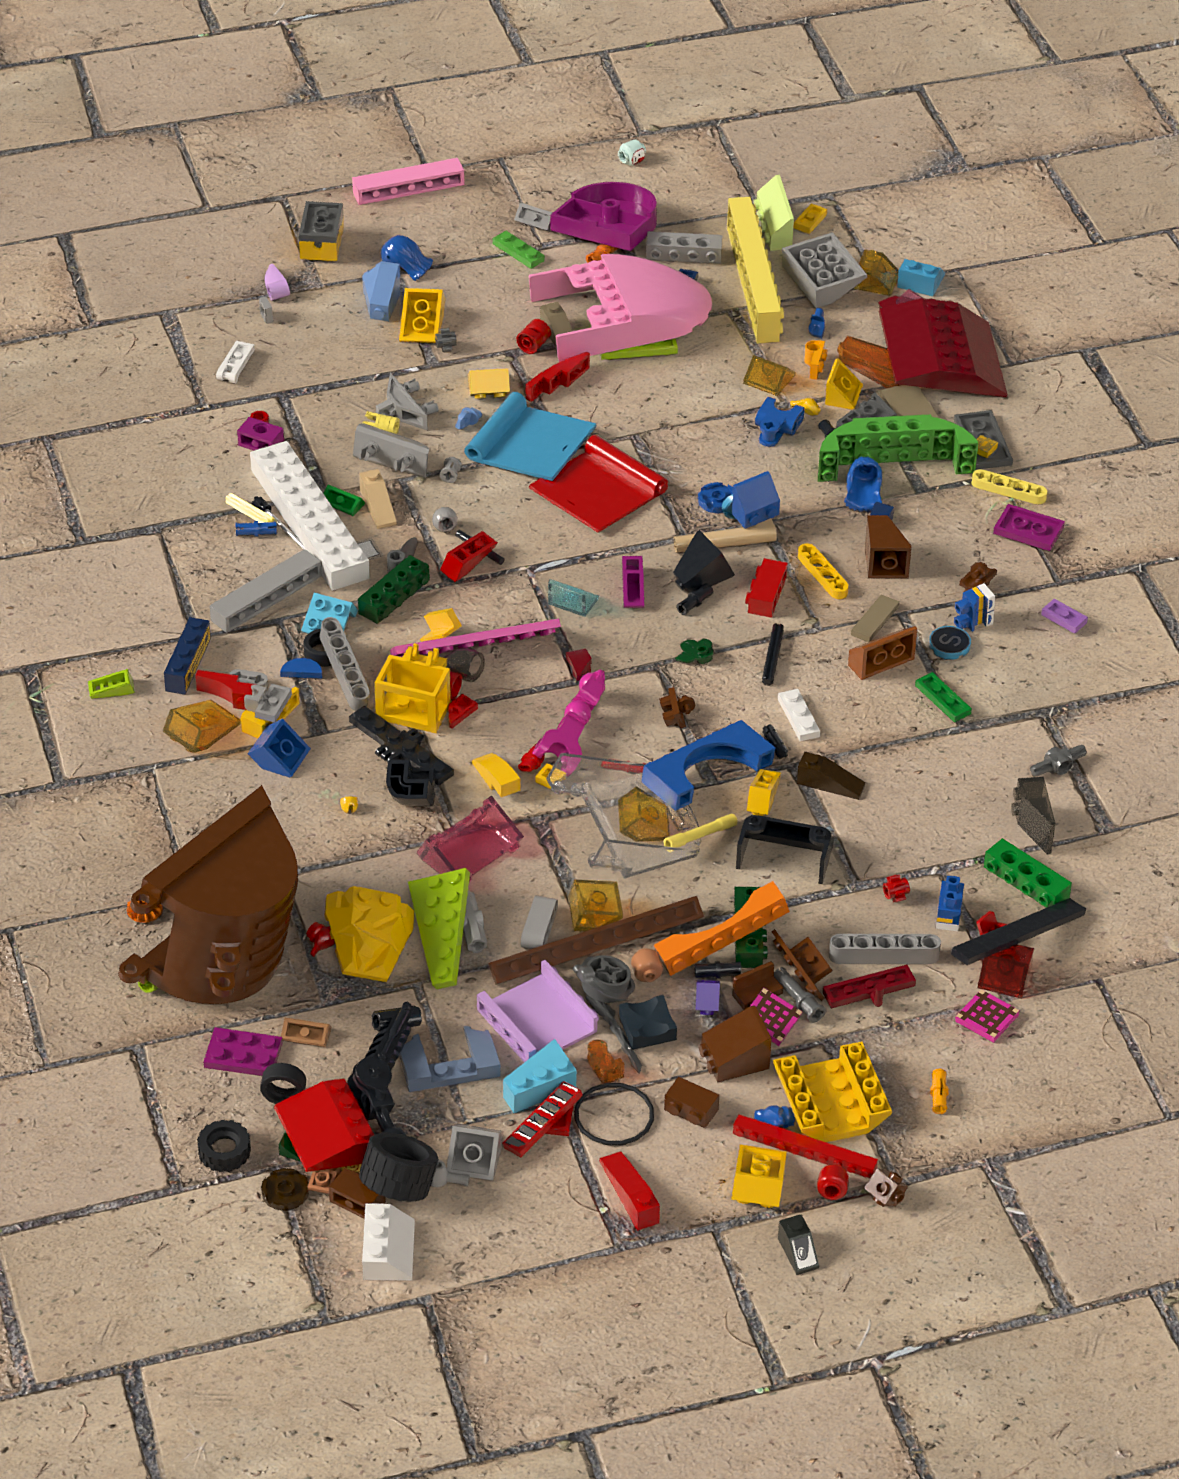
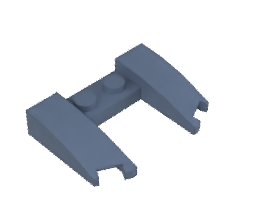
[399,1026,501,1092]

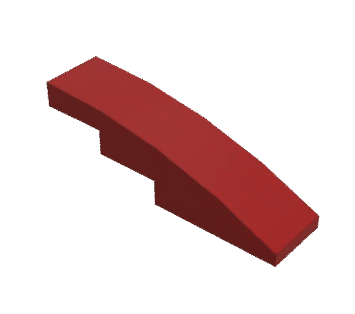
[526,352,590,402]

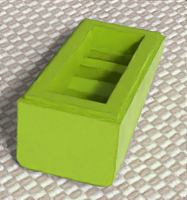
[88,669,135,699]

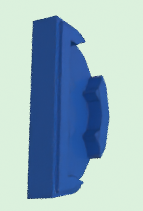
[280,658,322,678]

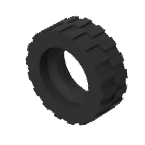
[197,1119,251,1172]

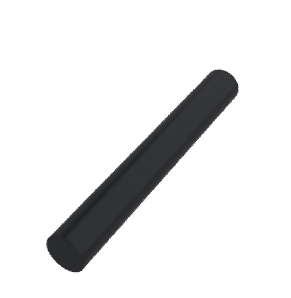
[455,530,505,565]

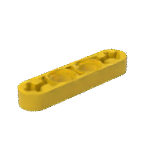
[798,543,849,599]

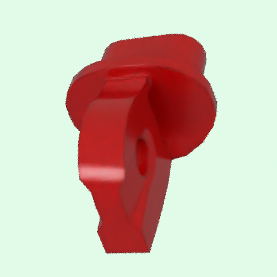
[518,743,545,772]

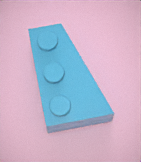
[503,1039,577,1113]

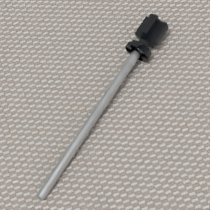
[251,496,305,550]

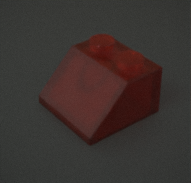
[977,944,1034,999]

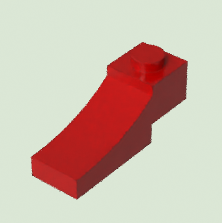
[195,670,257,710]

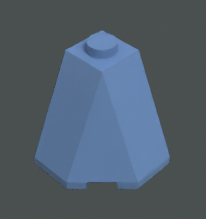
[362,261,400,321]

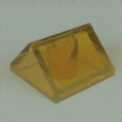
[743,355,796,396]

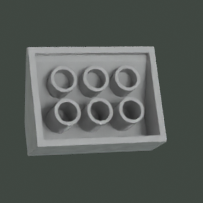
[782,232,867,308]

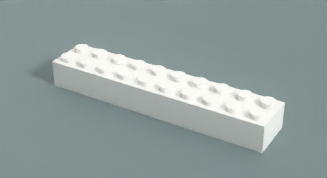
[250,441,370,591]

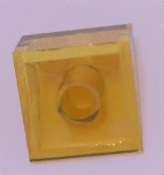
[855,249,899,296]
[618,786,670,842]
[568,879,623,932]

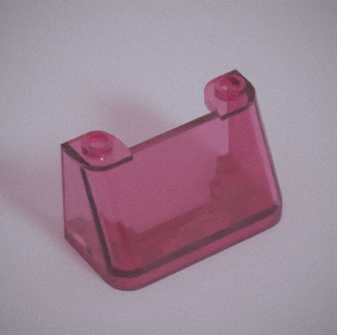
[417,796,524,882]

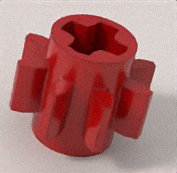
[883,874,910,902]

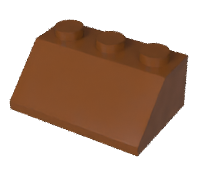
[848,626,917,680]

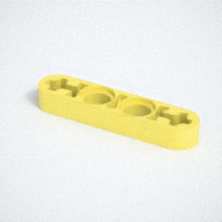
[972,470,1047,504]

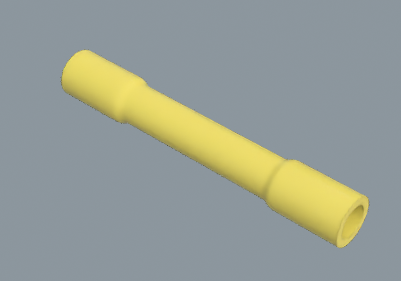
[664,813,738,851]

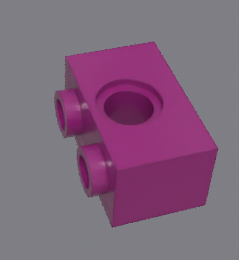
[237,417,284,451]

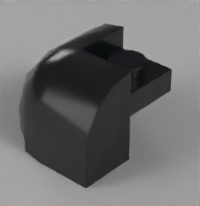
[386,760,436,807]

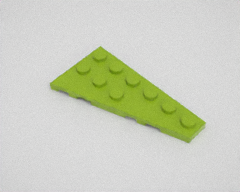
[408,868,470,990]

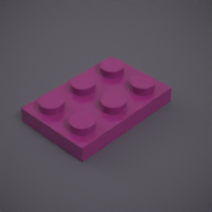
[993,504,1065,551]
[203,1027,283,1076]

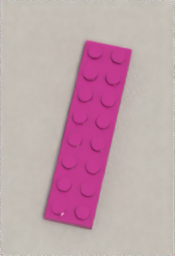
[390,619,561,657]

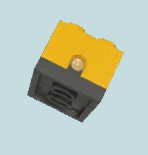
[299,201,344,261]

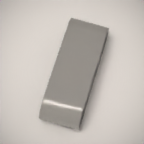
[521,895,558,949]

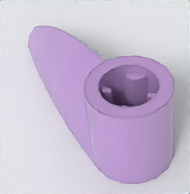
[265,263,290,301]

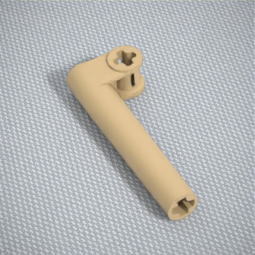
[674,518,777,553]

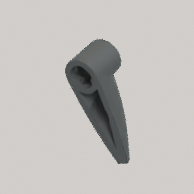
[387,537,418,573]

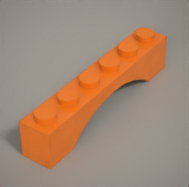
[654,881,790,976]

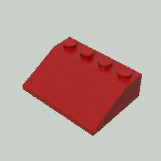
[274,1078,374,1172]

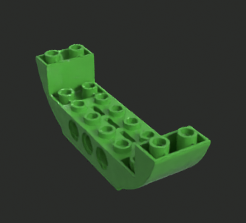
[817,414,978,482]

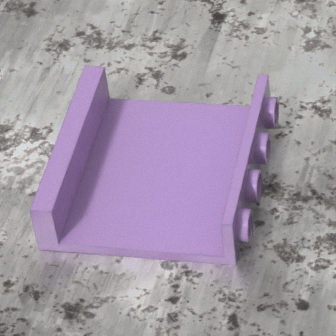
[477,960,599,1062]

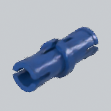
[236,521,277,537]

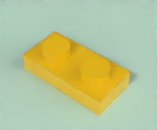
[793,203,827,234]

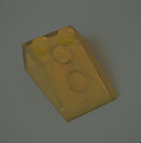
[163,700,241,753]

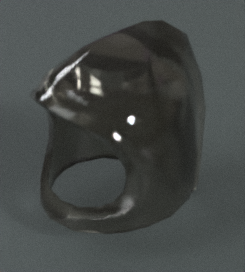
[443,647,485,682]

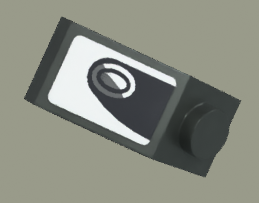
[778,1214,819,1275]

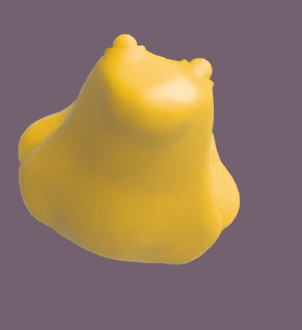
[790,398,821,416]

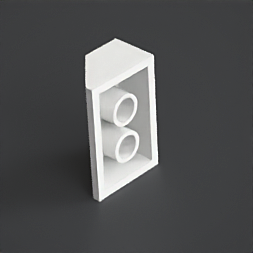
[362,1204,415,1281]

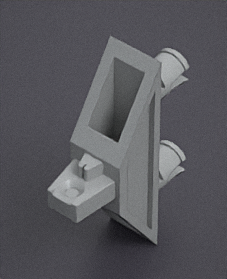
[376,372,438,431]

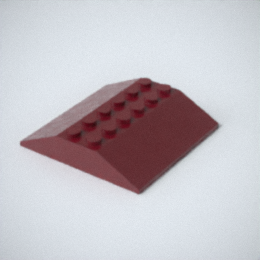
[879,298,1008,398]

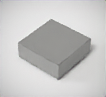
[259,296,273,324]

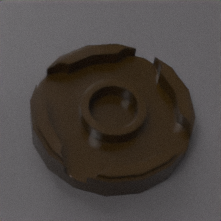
[261,1168,309,1211]

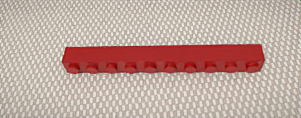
[733,1114,878,1178]

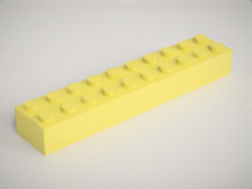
[727,197,784,343]

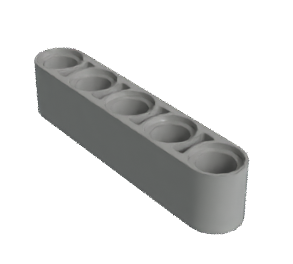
[320,617,370,711]
[829,934,941,964]

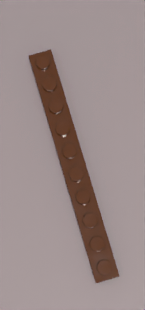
[488,896,704,985]

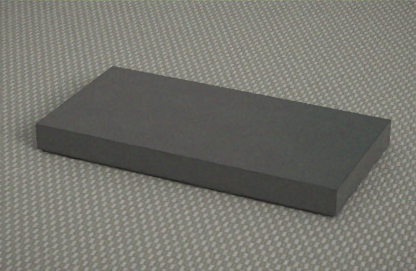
[954,410,1013,470]

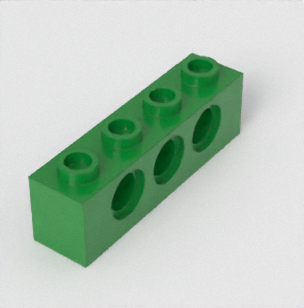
[984,838,1072,908]

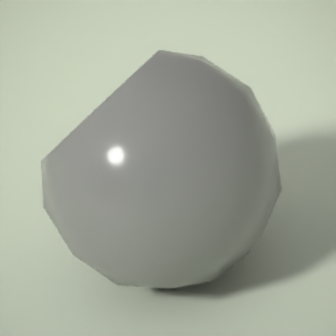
[432,507,458,532]

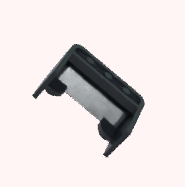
[736,815,834,885]

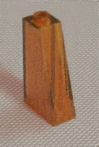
[837,336,900,389]

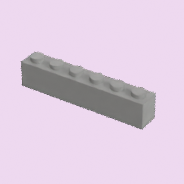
[210,549,322,633]

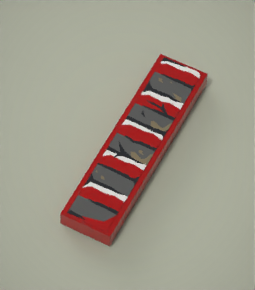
[502,1081,583,1158]

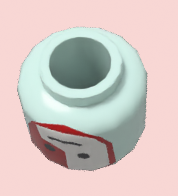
[618,140,646,166]

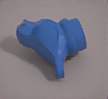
[754,1105,795,1128]

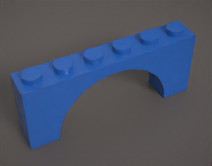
[642,720,775,811]

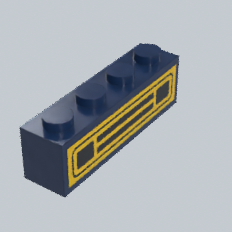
[164,617,211,695]

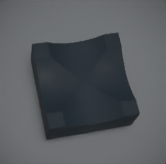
[619,995,677,1050]

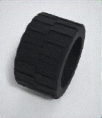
[359,1132,439,1202]

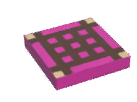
[751,988,802,1046]
[955,989,1020,1043]

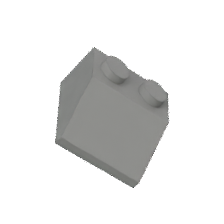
[446,1124,504,1181]

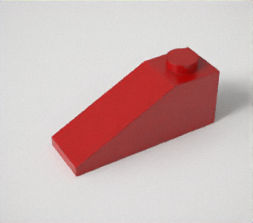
[440,531,498,582]

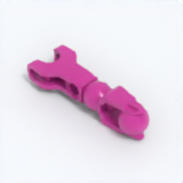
[533,669,606,776]

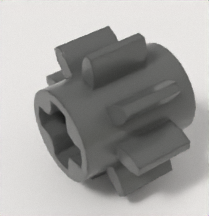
[435,328,457,352]

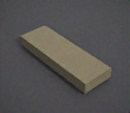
[851,594,899,642]

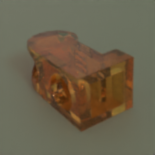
[587,1039,625,1084]

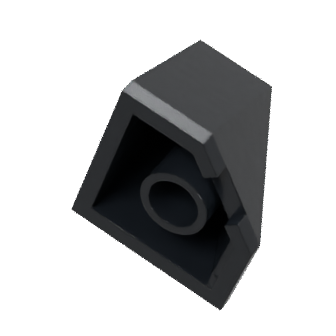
[673,530,735,593]

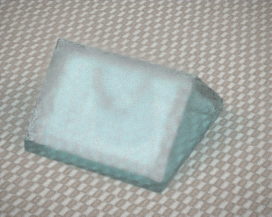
[548,579,599,617]

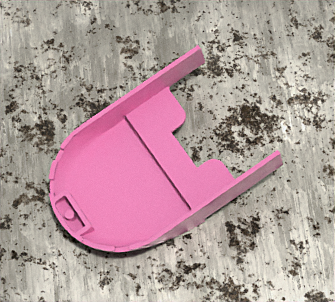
[528,254,712,362]

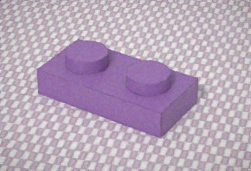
[1041,599,1088,634]

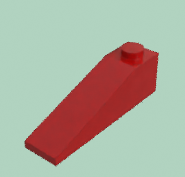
[599,1151,660,1231]

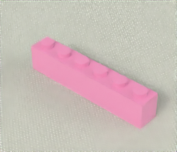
[352,158,464,205]

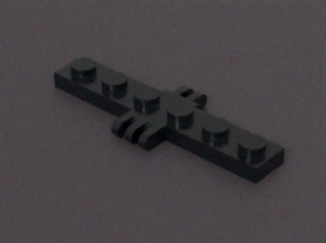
[349,705,454,786]

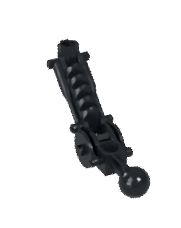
[347,1002,422,1135]

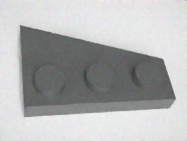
[836,392,897,428]

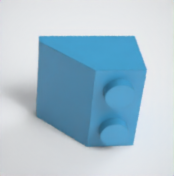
[897,259,945,296]

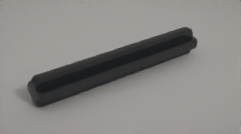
[762,623,784,685]

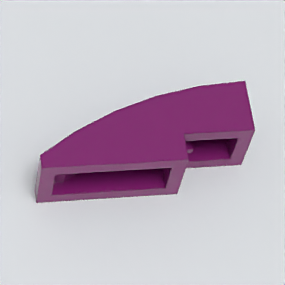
[622,556,644,608]

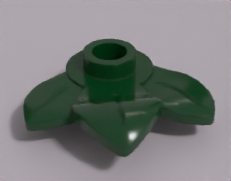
[675,638,714,664]

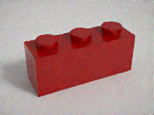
[745,558,788,618]

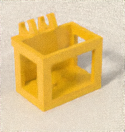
[374,643,450,733]

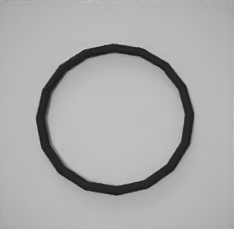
[574,1083,654,1145]

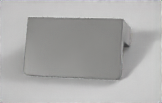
[514,203,553,231]

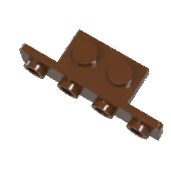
[771,929,833,1002]

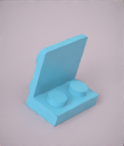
[301,593,358,634]

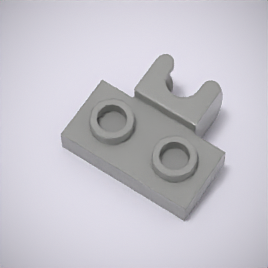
[244,684,292,723]

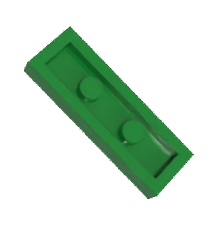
[915,672,972,723]

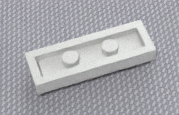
[778,689,820,741]

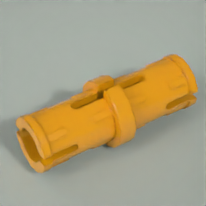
[930,1068,949,1114]

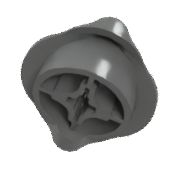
[577,955,635,1003]

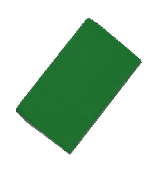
[323,484,365,516]

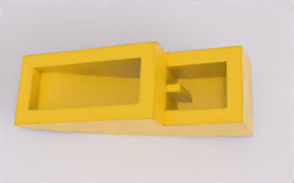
[472,753,521,798]

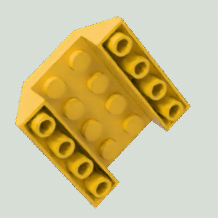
[773,1041,892,1142]

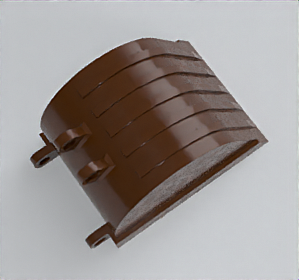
[118,785,298,1004]

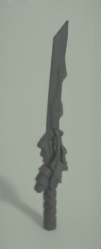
[573,964,642,1074]

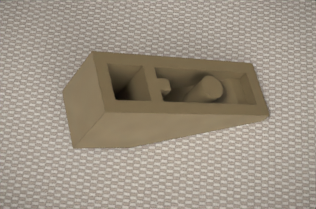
[540,302,573,348]

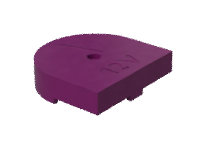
[550,182,657,251]

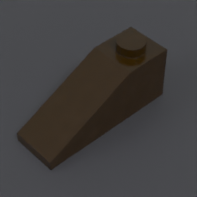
[797,751,866,800]

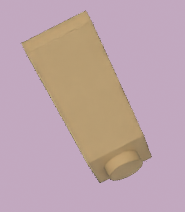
[359,469,397,529]

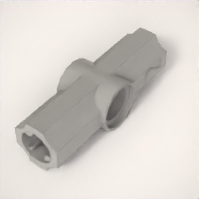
[463,890,487,953]

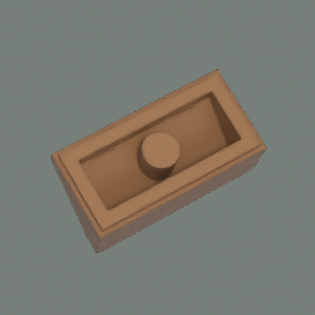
[281,1017,332,1047]

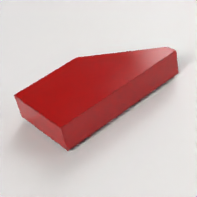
[448,694,478,729]

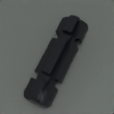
[762,724,788,759]

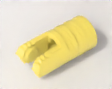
[363,411,400,434]

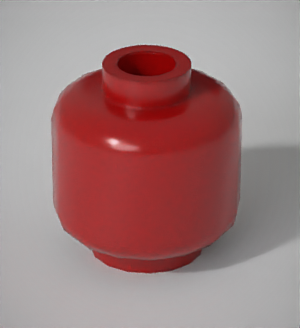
[817,1164,849,1200]

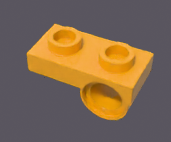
[804,340,828,380]

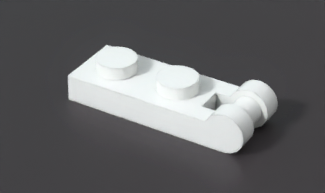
[216,341,255,384]

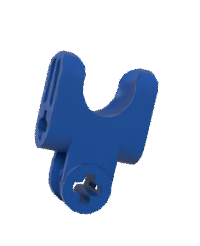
[755,397,805,447]

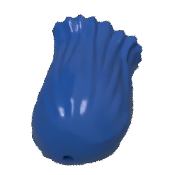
[381,235,433,281]
[844,457,883,512]

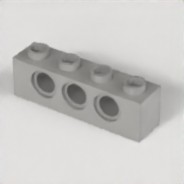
[646,231,722,264]

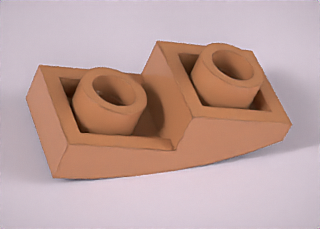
[307,1167,341,1194]

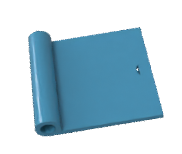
[464,392,597,481]

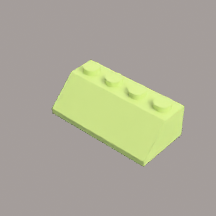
[754,175,794,251]

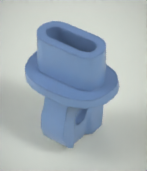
[455,407,482,429]

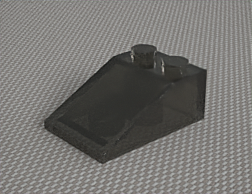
[1011,777,1056,855]

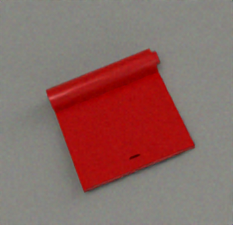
[529,435,668,533]

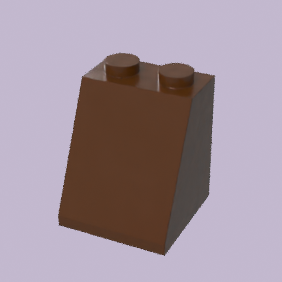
[865,515,912,579]
[699,1005,772,1083]

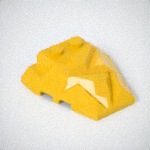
[324,886,414,982]

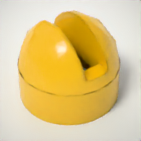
[340,796,358,813]

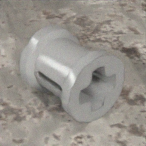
[440,457,462,483]

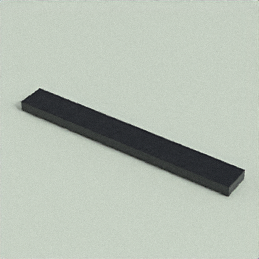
[951,898,1086,965]

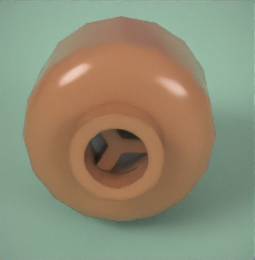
[631,948,663,982]

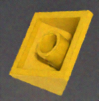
[825,358,863,410]

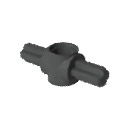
[1030,745,1087,777]

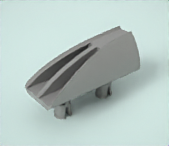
[353,423,429,478]

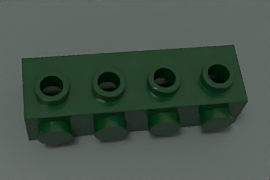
[358,555,430,624]
[734,886,768,968]

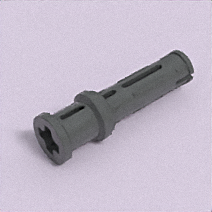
[774,967,826,1023]

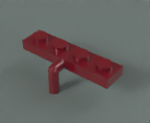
[822,964,916,1009]

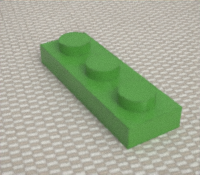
[493,231,545,269]

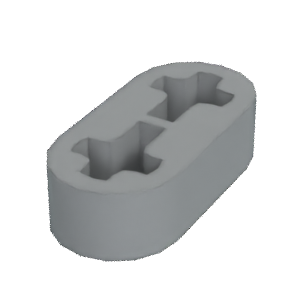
[229,669,268,689]

